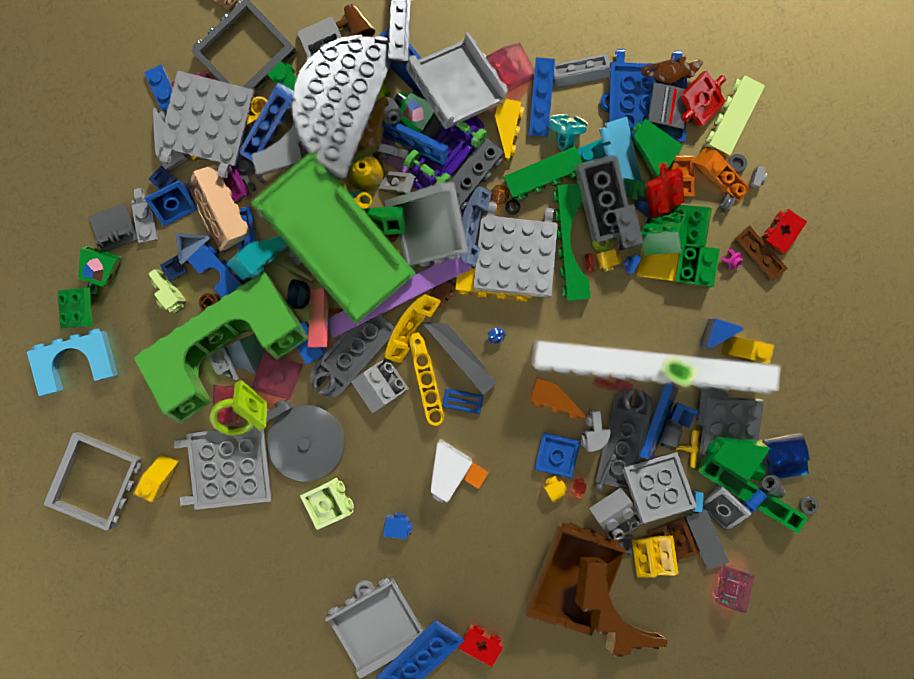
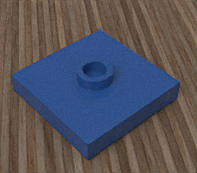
[534,432,581,479]

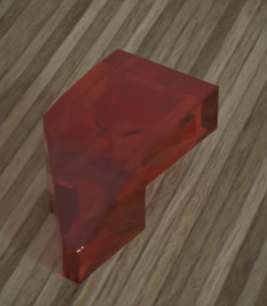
[592,376,633,391]

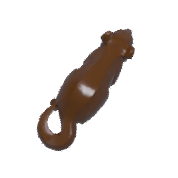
[641,56,703,85]

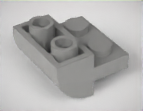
[580,409,610,452]

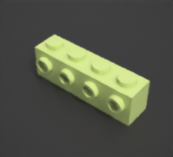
[706,75,765,157]

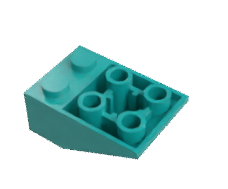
[226,236,287,280]

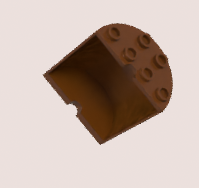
[524,522,626,636]

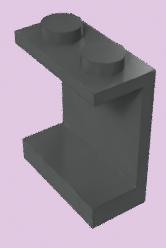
[614,205,644,251]

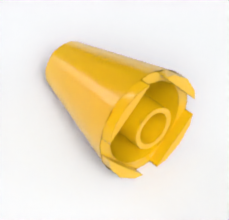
[347,154,385,191]

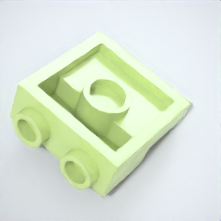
[149,269,187,313]
[300,478,354,530]

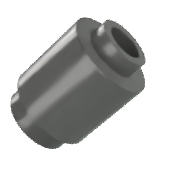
[384,97,402,125]
[659,421,683,450]

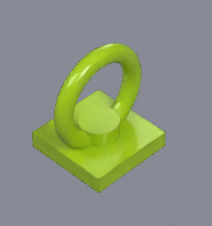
[210,380,267,436]

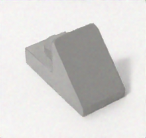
[379,171,415,196]

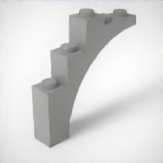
[252,55,314,176]

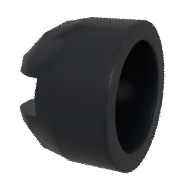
[505,199,521,215]

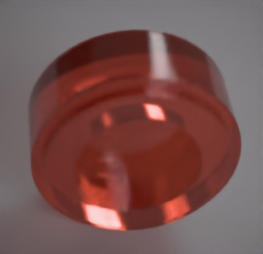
[585,253,595,273]

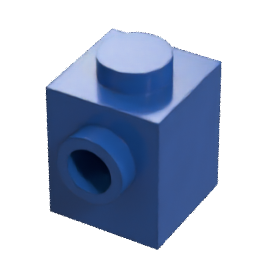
[384,513,413,539]

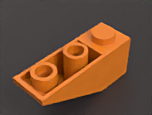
[693,148,750,202]
[529,377,586,420]

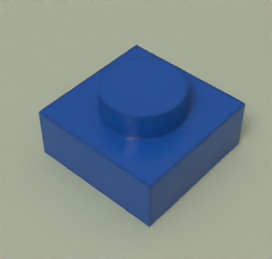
[623,254,642,275]

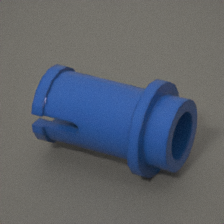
[743,489,768,514]

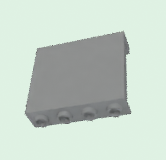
[406,32,508,129]
[385,182,468,270]
[325,577,424,679]

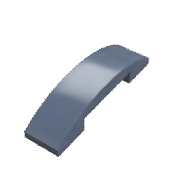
[461,186,491,267]

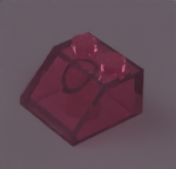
[487,43,534,92]
[251,351,303,400]

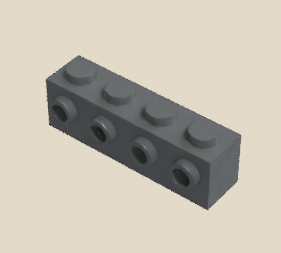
[449,138,504,212]

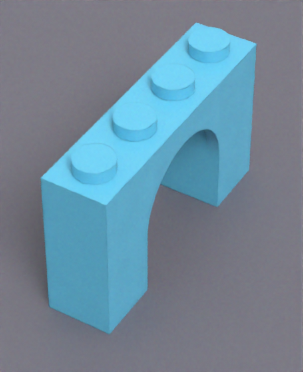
[27,329,118,396]

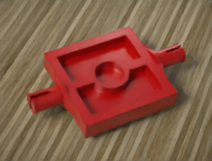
[679,71,726,126]
[646,163,684,218]

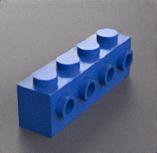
[239,82,294,162]

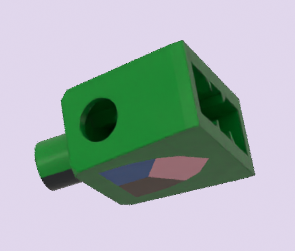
[394,90,436,134]
[78,246,122,294]

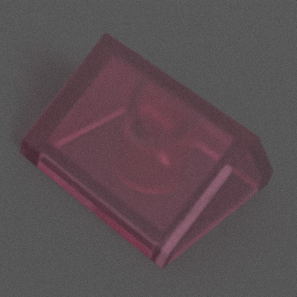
[213,385,243,426]

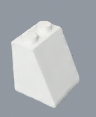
[431,439,472,502]

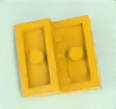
[637,246,679,282]
[632,536,678,577]

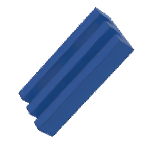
[443,388,484,414]

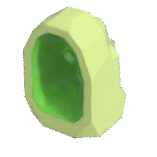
[663,358,697,388]

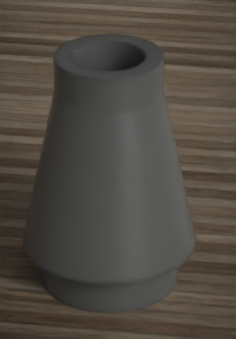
[762,475,786,498]

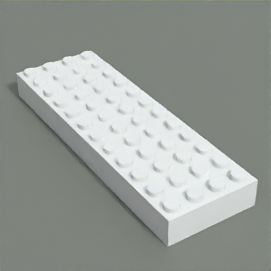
[531,341,780,394]

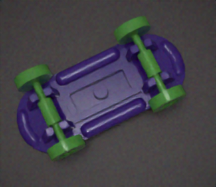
[404,115,488,190]

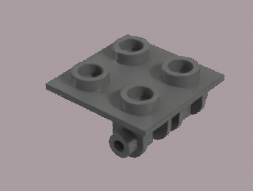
[89,203,137,251]

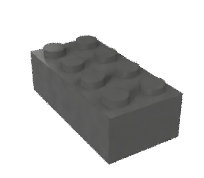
[574,155,628,242]

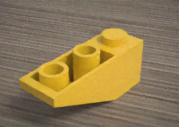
[494,99,524,161]

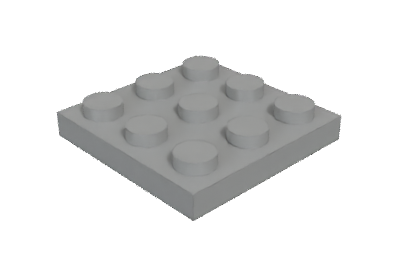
[622,452,697,524]

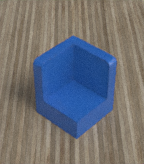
[668,402,699,428]

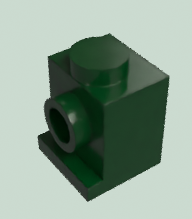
[623,178,648,202]

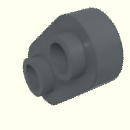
[267,399,293,421]

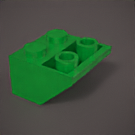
[641,213,687,255]
[675,244,720,288]

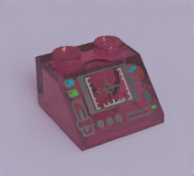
[714,564,755,614]

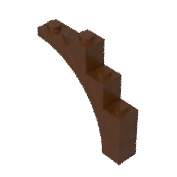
[575,557,668,657]

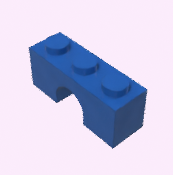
[187,244,245,297]

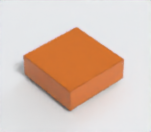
[463,462,489,489]

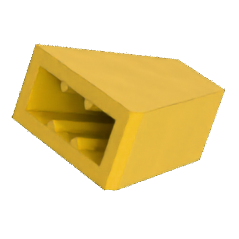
[721,336,774,364]
[134,454,179,502]

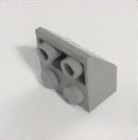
[297,16,342,57]
[351,358,409,413]
[589,488,642,541]

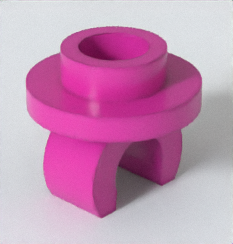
[721,249,743,270]

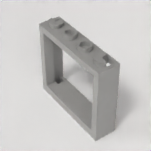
[43,432,142,531]

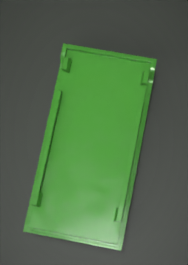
[252,152,416,324]

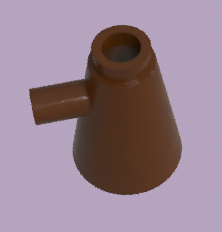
[335,4,375,37]

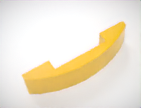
[385,295,441,363]

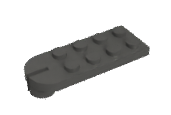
[310,314,395,397]
[595,388,652,490]

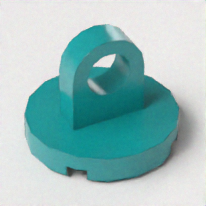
[549,114,587,151]

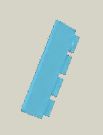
[599,117,642,181]

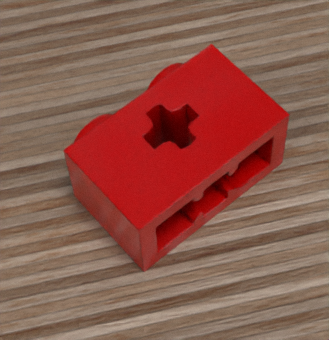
[763,209,807,255]
[458,624,503,667]

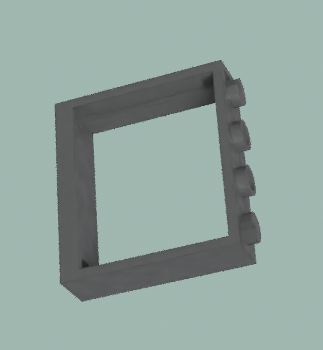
[191,0,297,93]

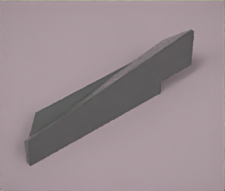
[423,322,497,395]

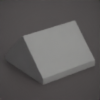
[703,484,751,531]

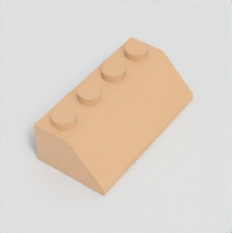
[186,164,249,253]

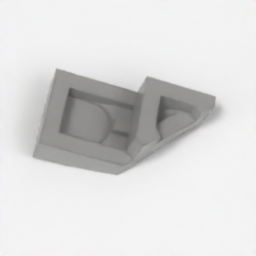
[207,346,239,380]

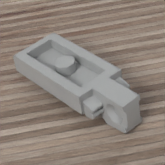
[131,188,158,243]

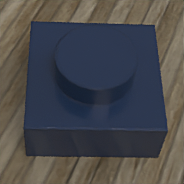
[149,165,177,190]
[160,255,187,282]

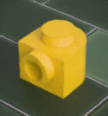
[596,249,622,272]
[543,475,568,503]

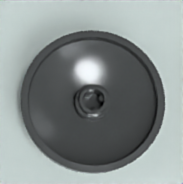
[267,405,344,482]

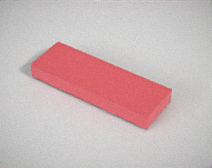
[308,288,329,348]

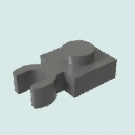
[375,144,409,159]

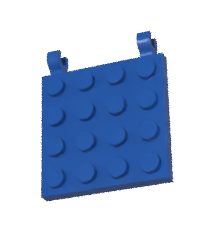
[608,49,687,143]

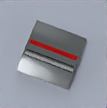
[647,83,687,130]

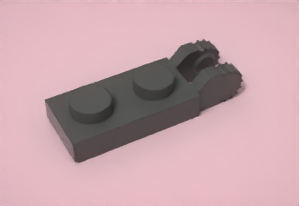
[236,147,266,191]

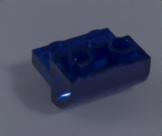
[763,433,810,479]

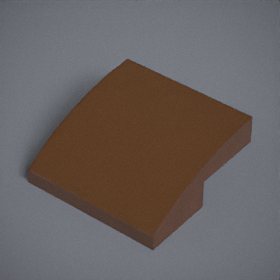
[647,517,699,562]

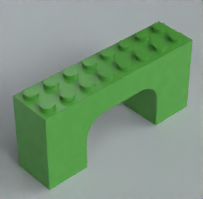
[134,272,309,423]

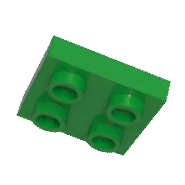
[672,204,712,247]
[58,287,92,329]

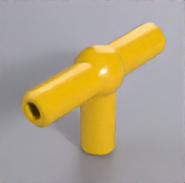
[675,429,700,468]

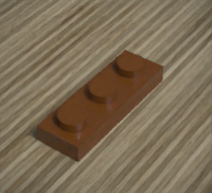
[734,225,788,281]

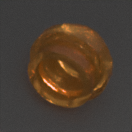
[491,185,510,205]

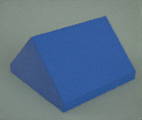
[144,180,198,226]
[700,318,744,349]

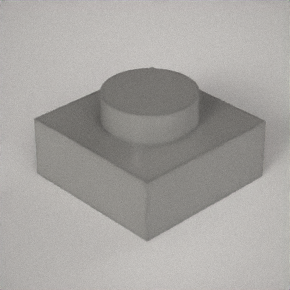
[749,166,767,189]

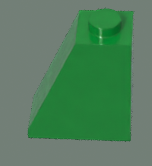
[632,119,683,178]
[706,437,770,481]

